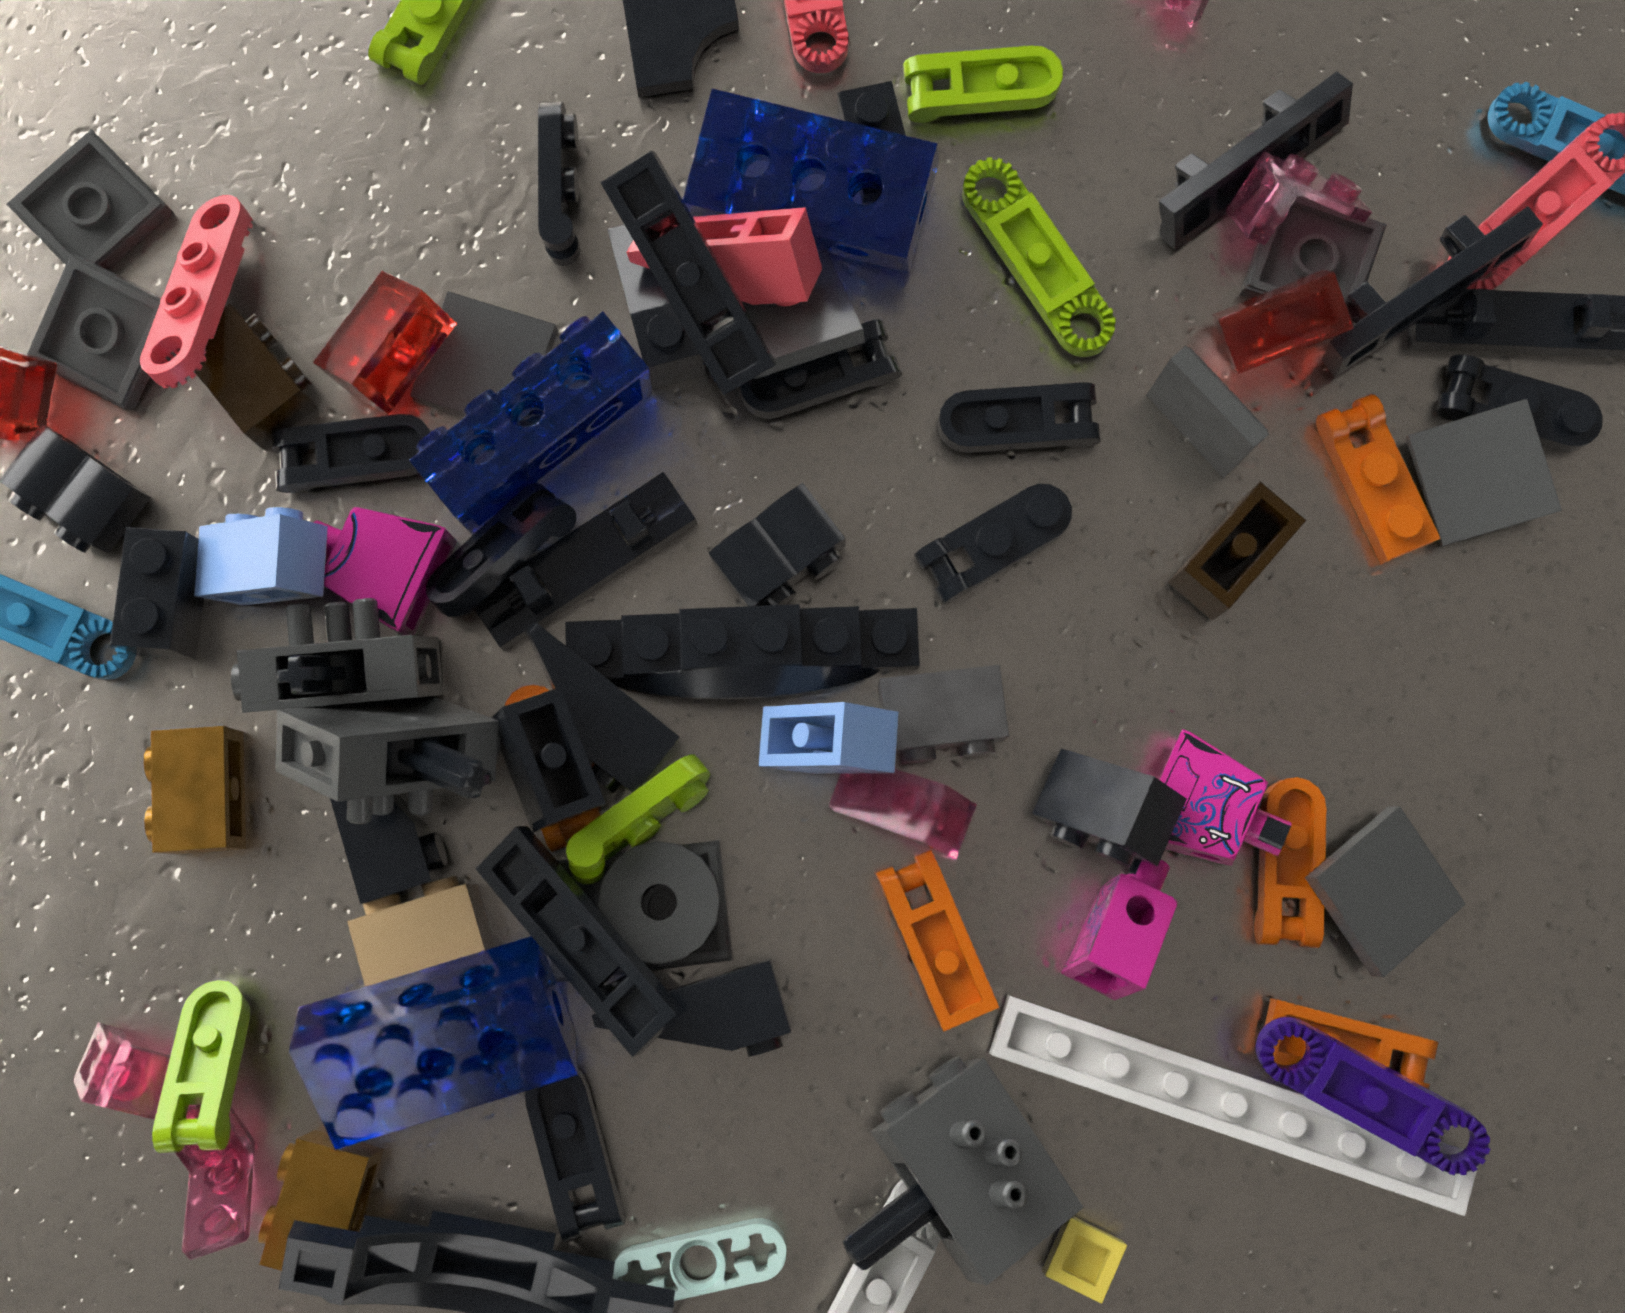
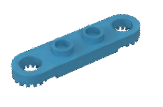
[1487,82,1625,195]
[0,574,136,680]

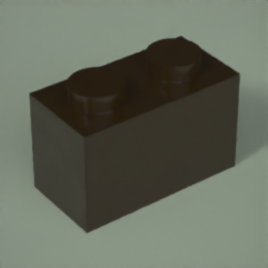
[179,303,317,449]
[1168,481,1307,620]

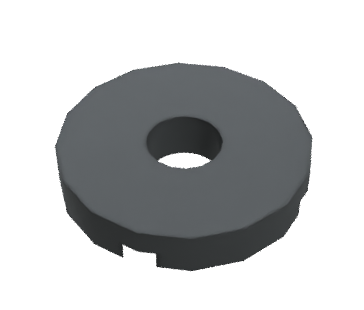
[598,841,720,964]

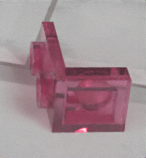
[1226,152,1372,245]
[829,769,977,860]
[73,1022,201,1120]
[175,1104,255,1260]

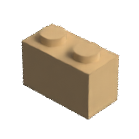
[347,876,497,993]

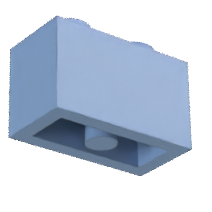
[194,507,328,606]
[759,702,899,774]

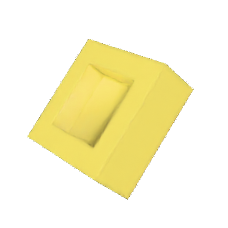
[1042,1216,1127,1304]

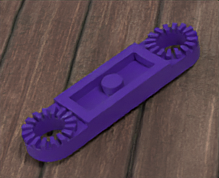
[1256,1017,1491,1176]

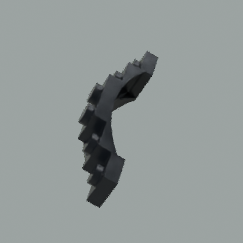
[565,604,920,699]
[278,1210,675,1313]

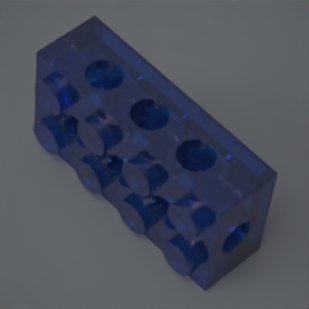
[683,88,939,273]
[409,311,652,534]
[289,936,577,1150]

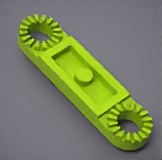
[962,157,1116,357]

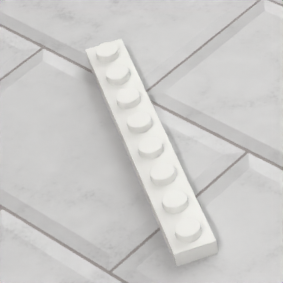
[989,995,1478,1216]

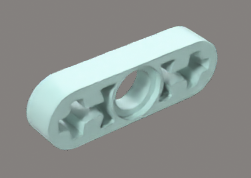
[613,1218,787,1301]

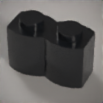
[0,424,151,553]
[709,483,846,606]

